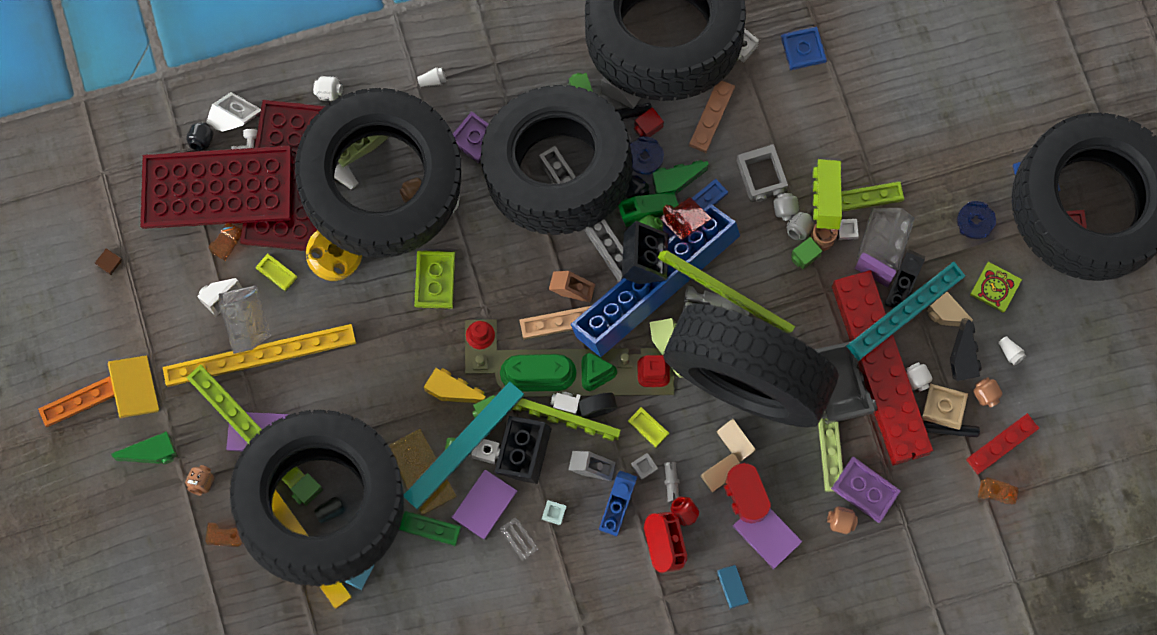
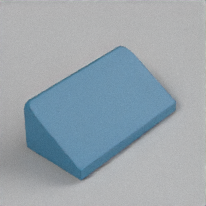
[717,565,749,609]

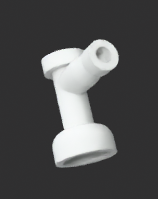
[231,129,258,149]

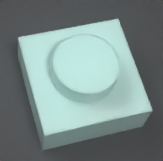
[542,500,566,526]

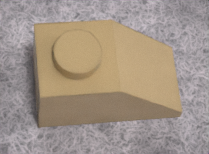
[927,292,973,327]

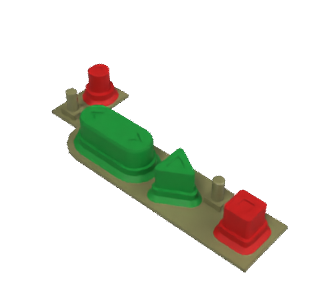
[465,319,674,397]

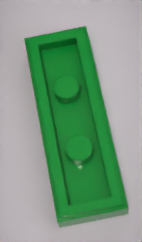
[399,511,461,546]

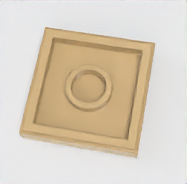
[922,384,968,430]

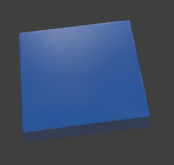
[781,27,827,70]

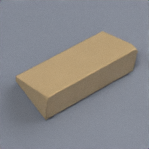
[716,419,756,462]
[701,453,740,492]

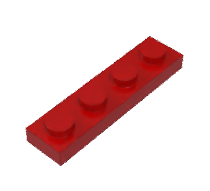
[966,413,1040,475]

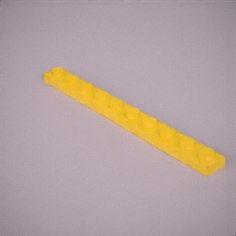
[162,324,356,387]

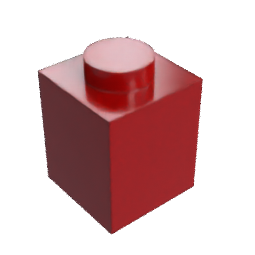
[634,107,664,140]

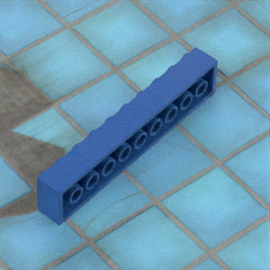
[571,204,740,357]

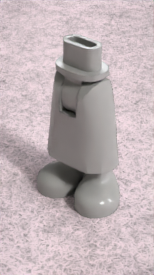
[682,286,749,316]

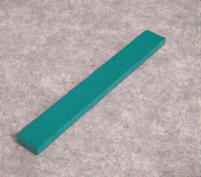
[847,262,966,361]
[404,382,525,510]

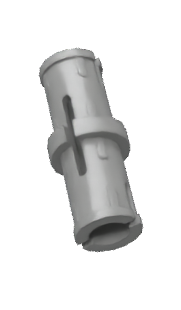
[664,462,680,503]

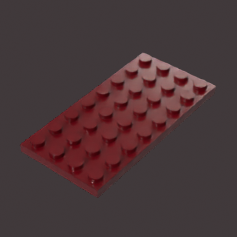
[240,100,325,251]
[140,146,292,229]

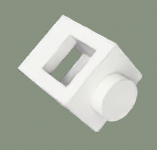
[738,29,759,62]
[550,392,581,415]
[471,439,500,464]

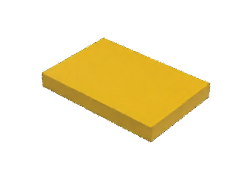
[108,355,159,418]

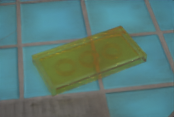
[389,429,457,515]

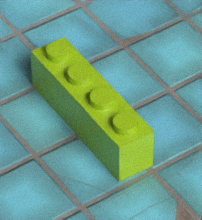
[813,159,842,230]

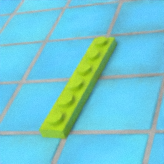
[512,398,621,441]

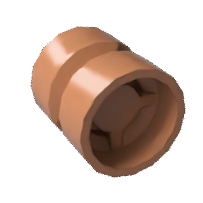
[811,224,838,251]

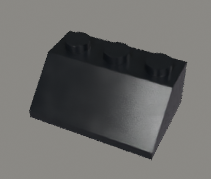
[622,221,668,284]
[494,416,552,484]

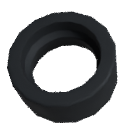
[579,392,617,418]

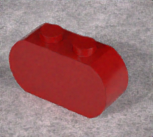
[724,463,771,523]
[644,512,687,572]

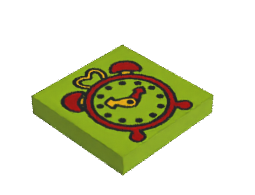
[970,262,1022,313]

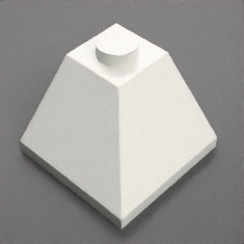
[206,92,261,132]
[197,278,244,317]

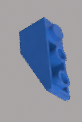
[599,470,638,536]

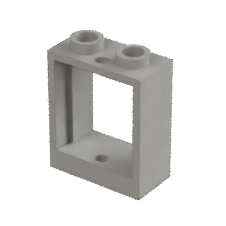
[737,144,788,202]

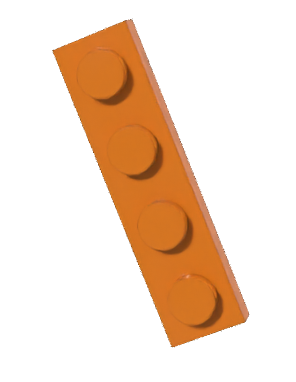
[38,376,115,427]

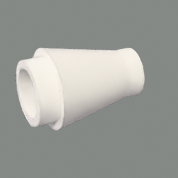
[417,67,446,87]
[334,164,359,190]
[998,336,1026,365]

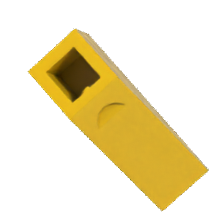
[424,368,486,403]

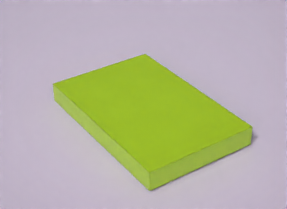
[414,251,455,309]

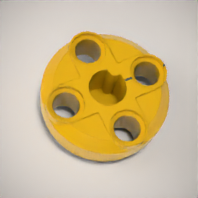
[306,230,362,281]

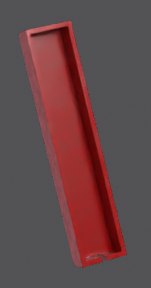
[832,270,933,466]

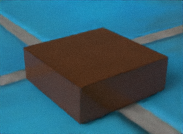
[95,248,122,275]

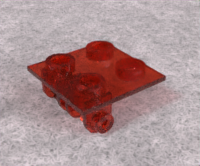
[660,197,712,240]

